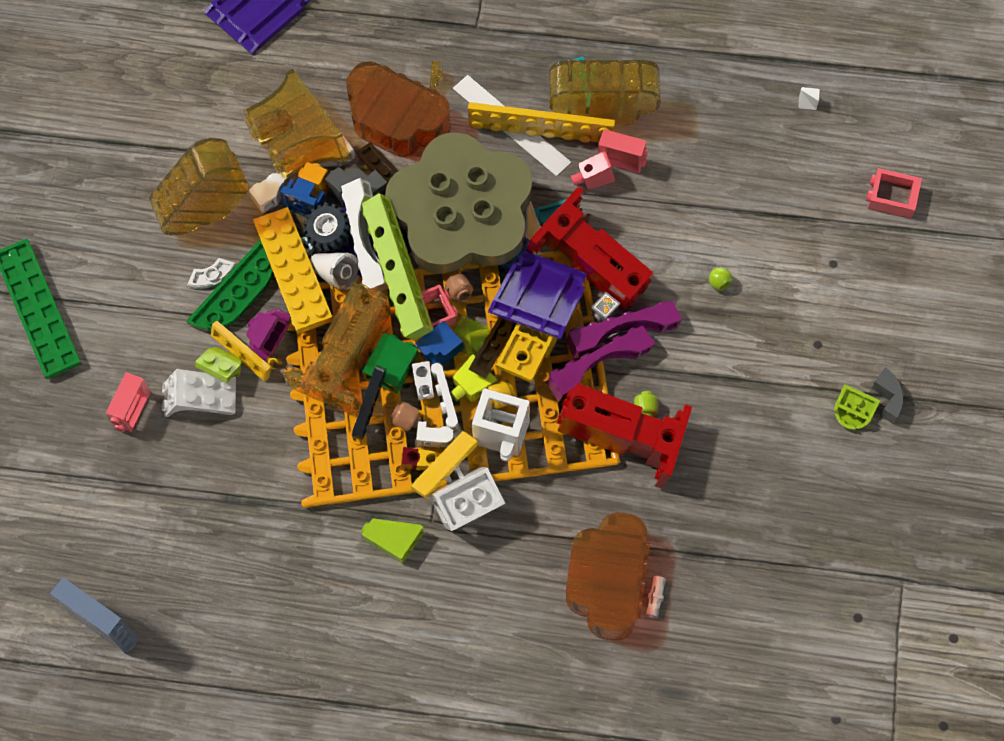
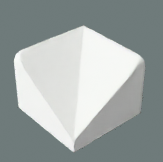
[798,87,820,110]

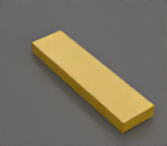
[211,321,271,381]
[411,431,478,499]

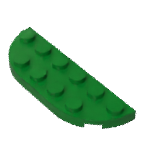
[186,240,273,331]

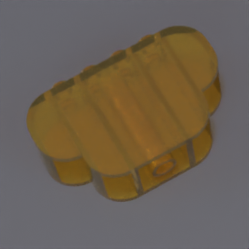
[549,60,661,126]
[149,138,250,235]

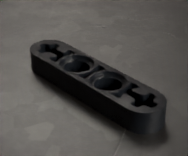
[352,365,387,440]

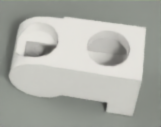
[412,361,434,400]
[416,421,454,448]

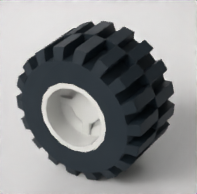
[303,203,353,254]

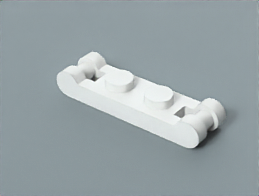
[431,363,458,433]

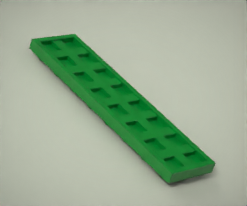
[0,238,82,380]

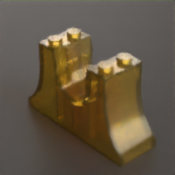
[244,69,351,179]

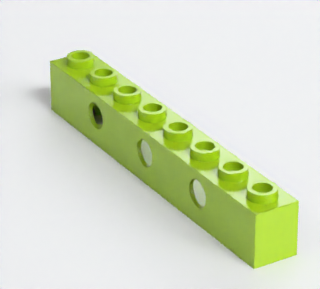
[362,193,433,340]

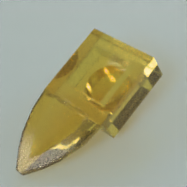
[429,61,443,97]

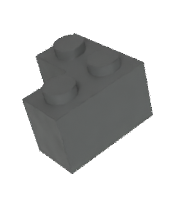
[325,164,368,208]

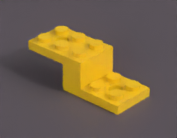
[496,323,558,383]

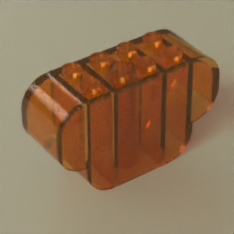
[346,61,451,157]
[566,512,650,641]

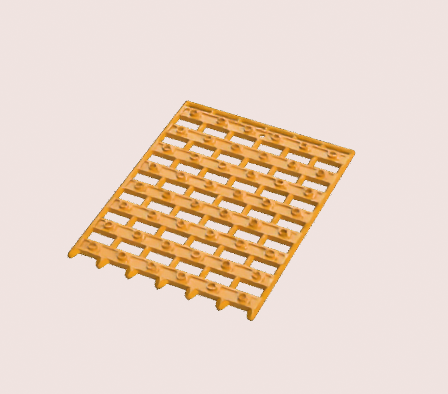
[280,250,620,508]

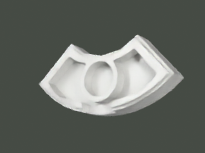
[187,258,236,289]

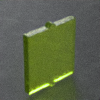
[453,315,490,356]

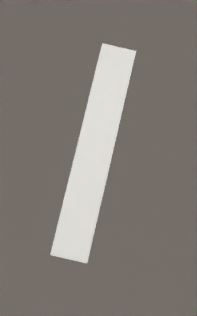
[453,75,571,176]

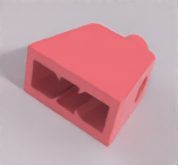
[571,151,615,190]

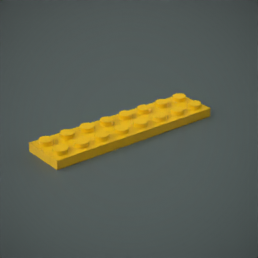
[468,102,615,143]
[253,207,333,334]

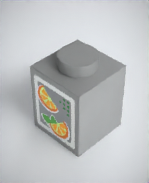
[591,292,620,323]

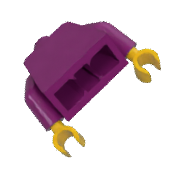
[246,309,294,370]

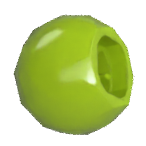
[709,267,732,291]

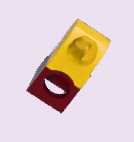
[401,447,439,471]

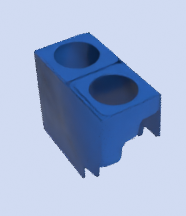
[415,321,465,366]

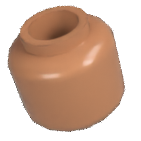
[445,274,473,302]
[391,402,421,431]

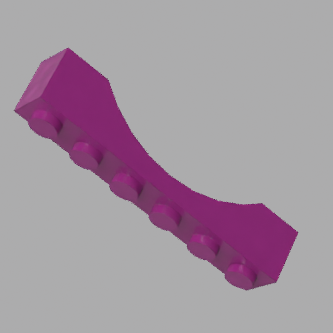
[566,300,682,360]
[546,325,655,402]

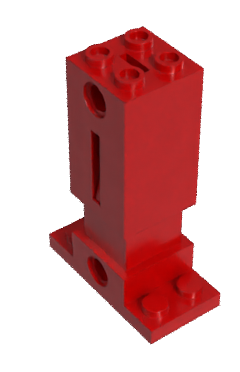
[526,186,654,310]
[556,383,692,489]

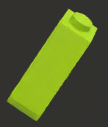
[361,518,424,565]

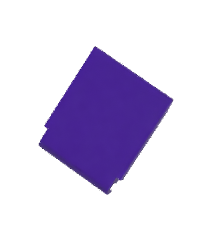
[204,0,310,55]
[488,250,587,339]

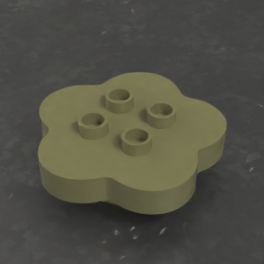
[385,132,532,274]

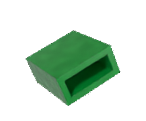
[362,333,419,394]

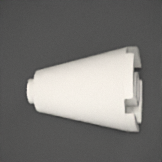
[310,253,359,290]

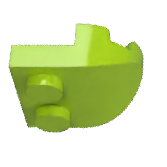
[195,347,242,383]
[834,384,880,429]

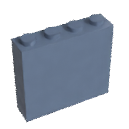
[50,577,138,654]

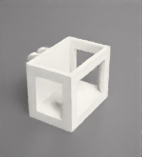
[472,388,530,462]
[429,466,505,531]

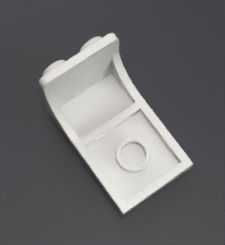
[162,369,236,417]

